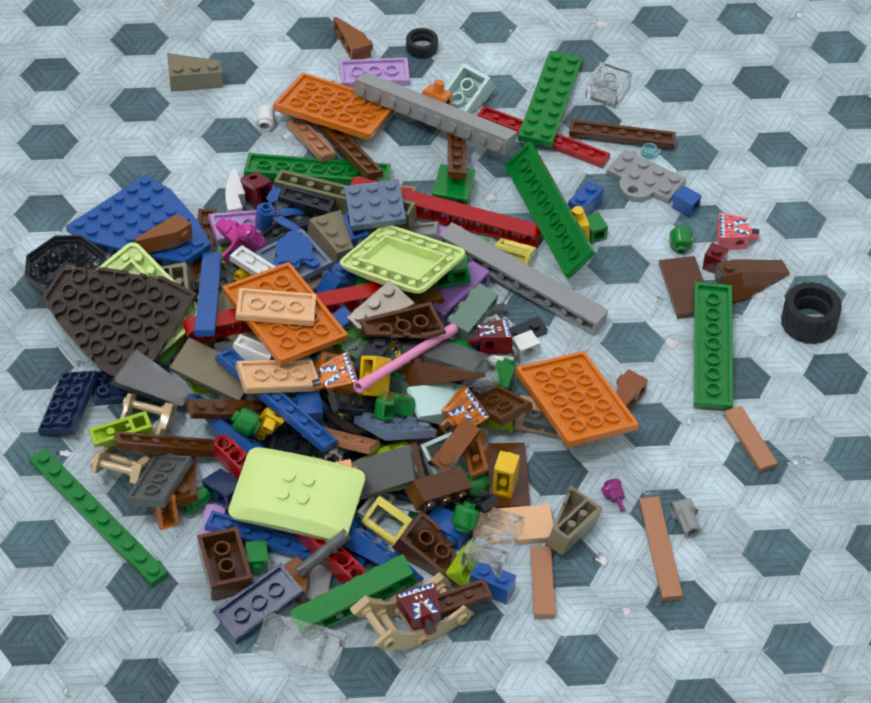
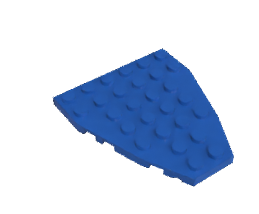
[66,175,211,265]

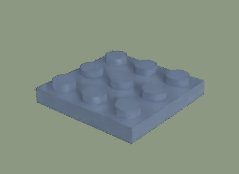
[344,179,406,231]
[255,229,333,281]
[354,412,437,441]

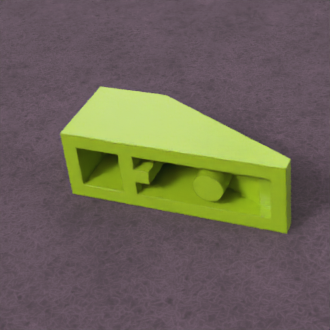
[88,411,153,447]

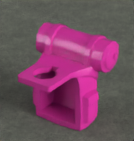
[215,218,266,266]

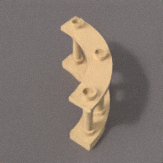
[90,393,178,484]
[350,572,474,650]

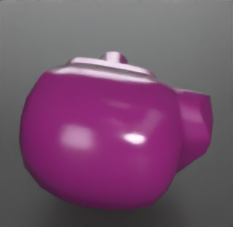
[601,478,625,512]

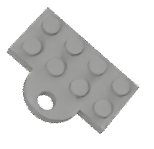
[606,149,686,204]

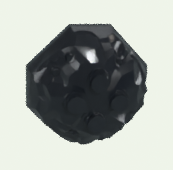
[24,235,107,296]

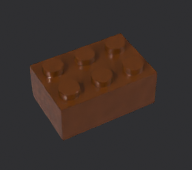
[197,527,252,600]

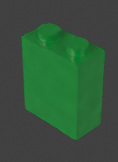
[432,164,476,205]

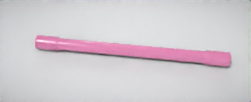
[353,323,458,393]

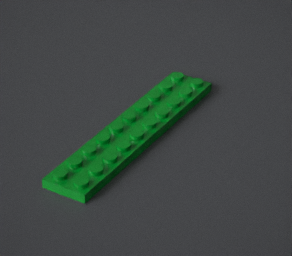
[504,141,596,278]

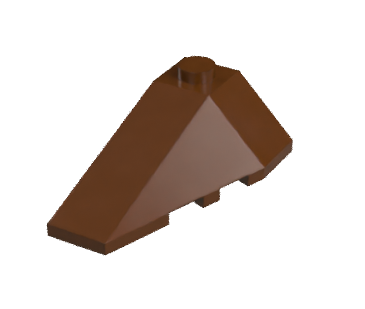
[403,358,486,387]

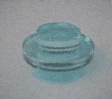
[641,143,659,159]

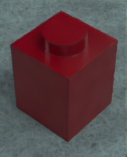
[702,242,729,274]

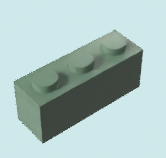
[447,283,498,341]

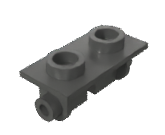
[523,409,558,435]

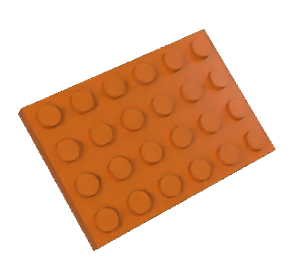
[273,72,394,140]
[222,262,348,366]
[515,351,639,448]

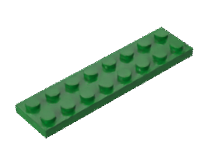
[518,51,583,148]
[244,153,391,185]
[693,282,733,410]

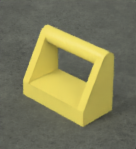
[495,238,536,266]
[360,496,412,545]

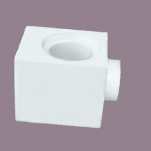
[511,330,541,363]

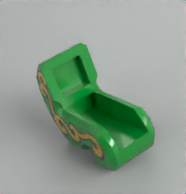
[374,392,415,421]

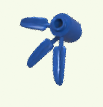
[255,186,305,231]

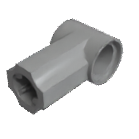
[324,446,346,463]
[670,498,702,539]

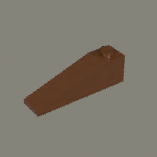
[714,259,790,304]
[359,302,446,338]
[392,511,460,588]

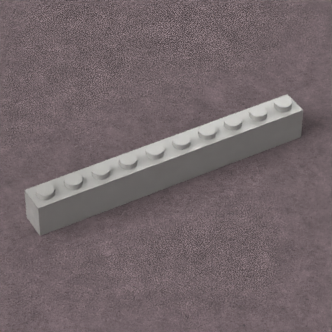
[354,72,517,155]
[439,222,608,336]

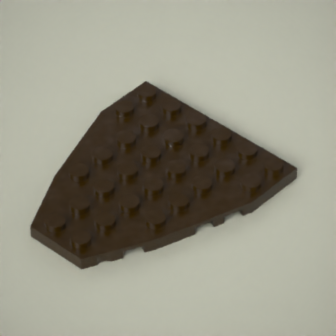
[42,267,197,378]

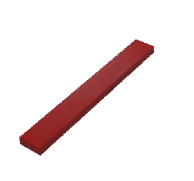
[477,105,611,169]

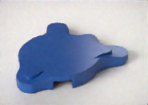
[273,231,320,271]

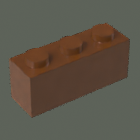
[405,467,472,511]

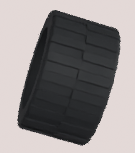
[781,282,842,344]

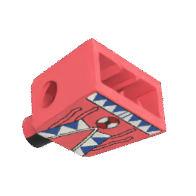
[717,213,759,250]

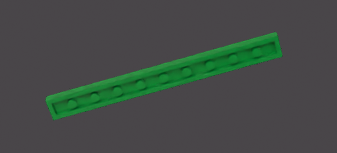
[29,448,168,587]

